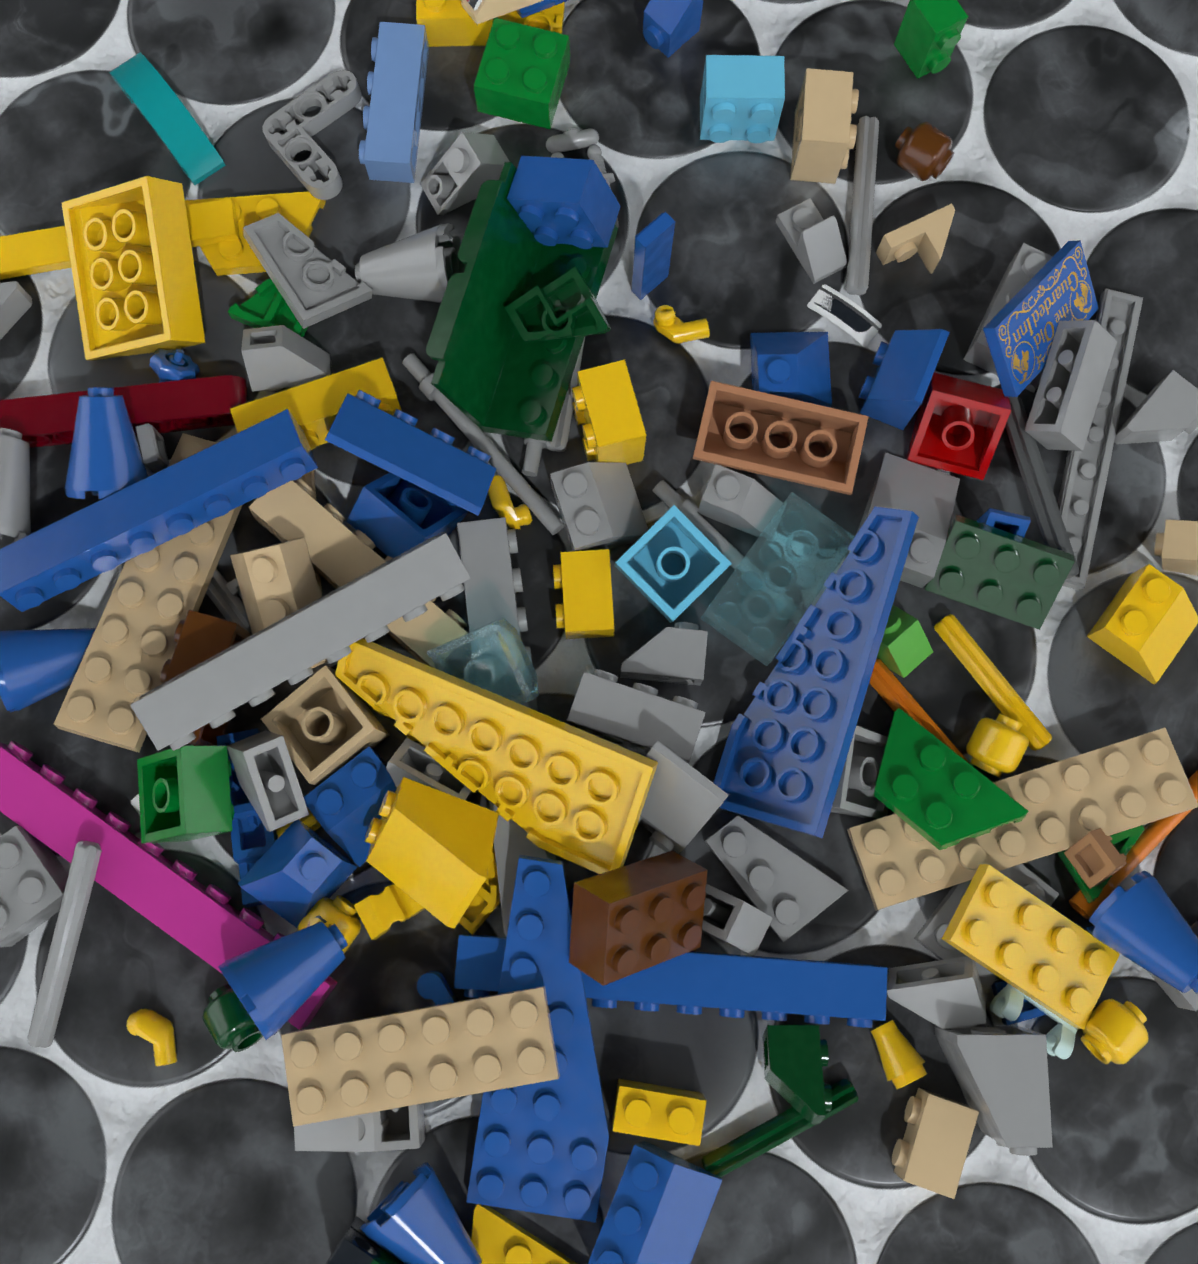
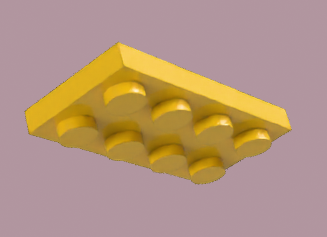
[942,864,1120,1030]

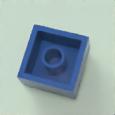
[507,156,620,249]

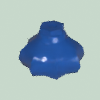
[149,348,200,382]

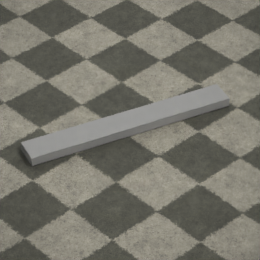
[1057,288,1143,590]

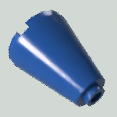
[65,387,148,499]
[0,628,96,712]
[1086,871,1198,994]
[218,921,348,1040]
[360,1162,482,1264]

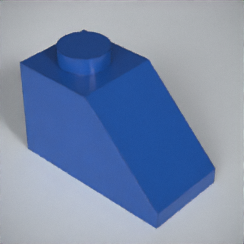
[642,0,703,58]

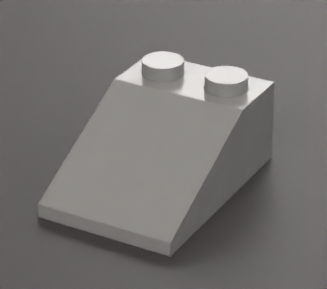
[857,452,960,588]
[637,740,728,854]

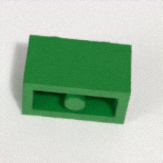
[894,0,968,79]

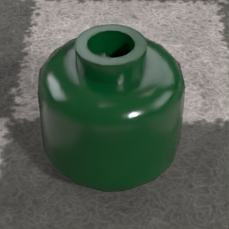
[202,984,263,1052]

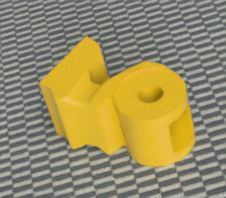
[354,884,425,940]

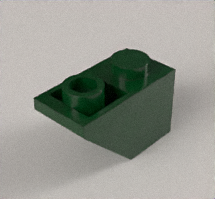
[762,1025,832,1124]

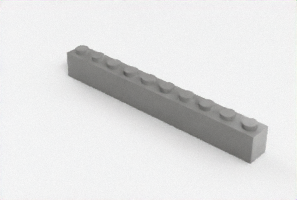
[457,517,556,936]

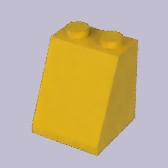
[364,777,499,929]

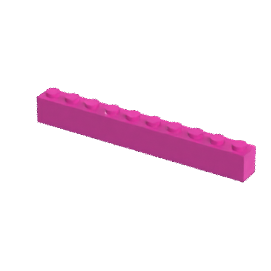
[0,741,338,1030]

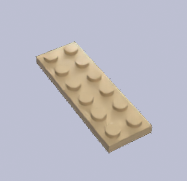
[281,986,560,1127]

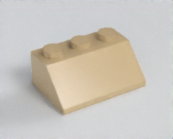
[230,537,328,669]

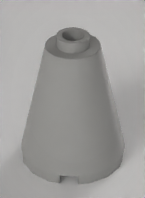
[355,223,466,303]
[0,428,31,542]

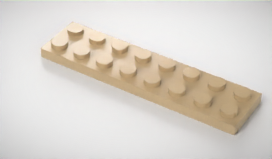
[54,433,242,753]
[847,728,1198,911]

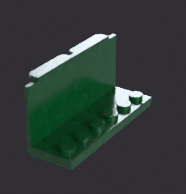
[426,162,618,442]

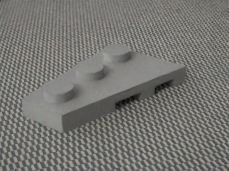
[243,213,373,329]

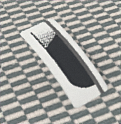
[807,285,882,347]

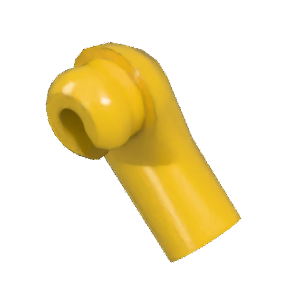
[653,305,710,344]
[126,1009,177,1066]

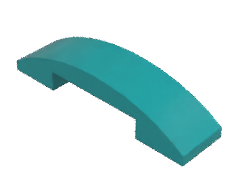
[109,52,226,186]

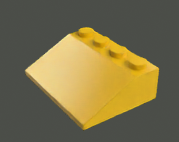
[62,176,206,360]

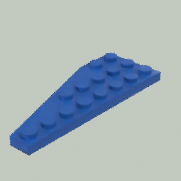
[714,506,919,839]
[466,855,609,1222]

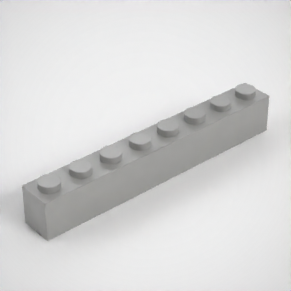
[130,532,471,751]

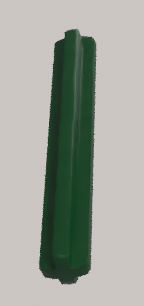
[701,1079,859,1177]

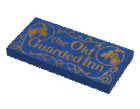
[983,240,1099,397]

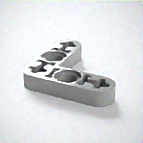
[263,70,361,200]

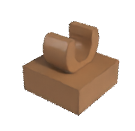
[1064,828,1127,889]

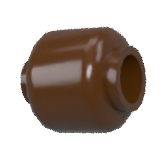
[895,122,955,181]

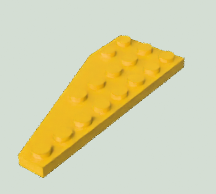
[335,638,658,874]

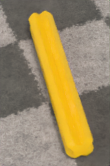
[934,614,1052,751]

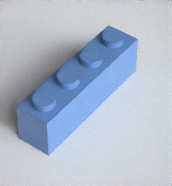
[359,22,429,183]

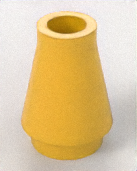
[870,1020,927,1089]

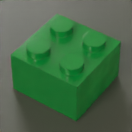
[474,18,570,129]
[137,746,234,844]

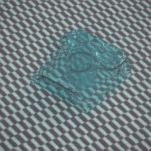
[427,618,539,704]

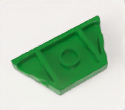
[873,708,1029,850]

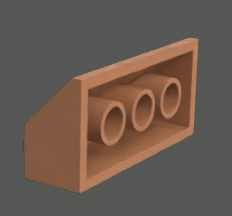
[693,381,869,495]

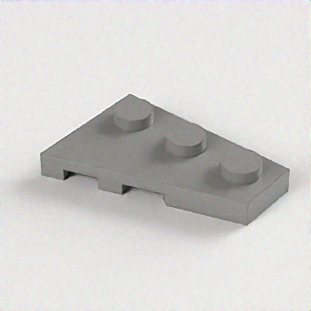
[704,816,849,942]

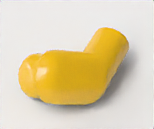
[488,475,532,529]

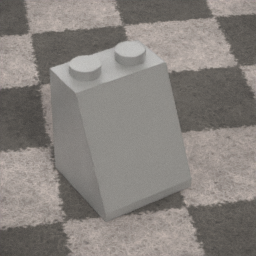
[934,1026,1053,1156]

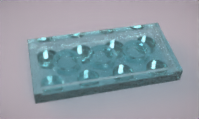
[700,492,855,666]

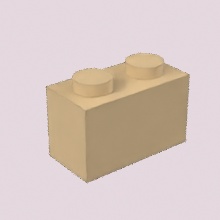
[892,1088,979,1199]

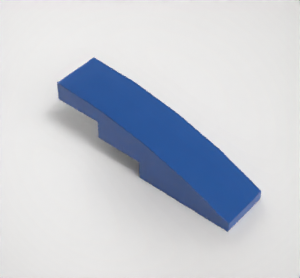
[216,728,278,908]

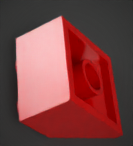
[907,372,1011,480]

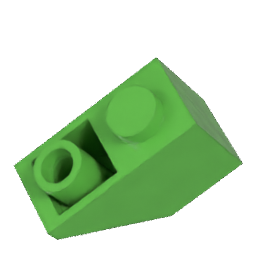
[876,605,933,678]

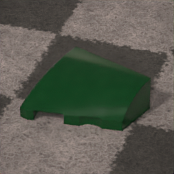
[504,267,611,343]

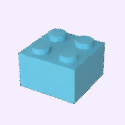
[700,55,785,143]
[614,505,732,623]

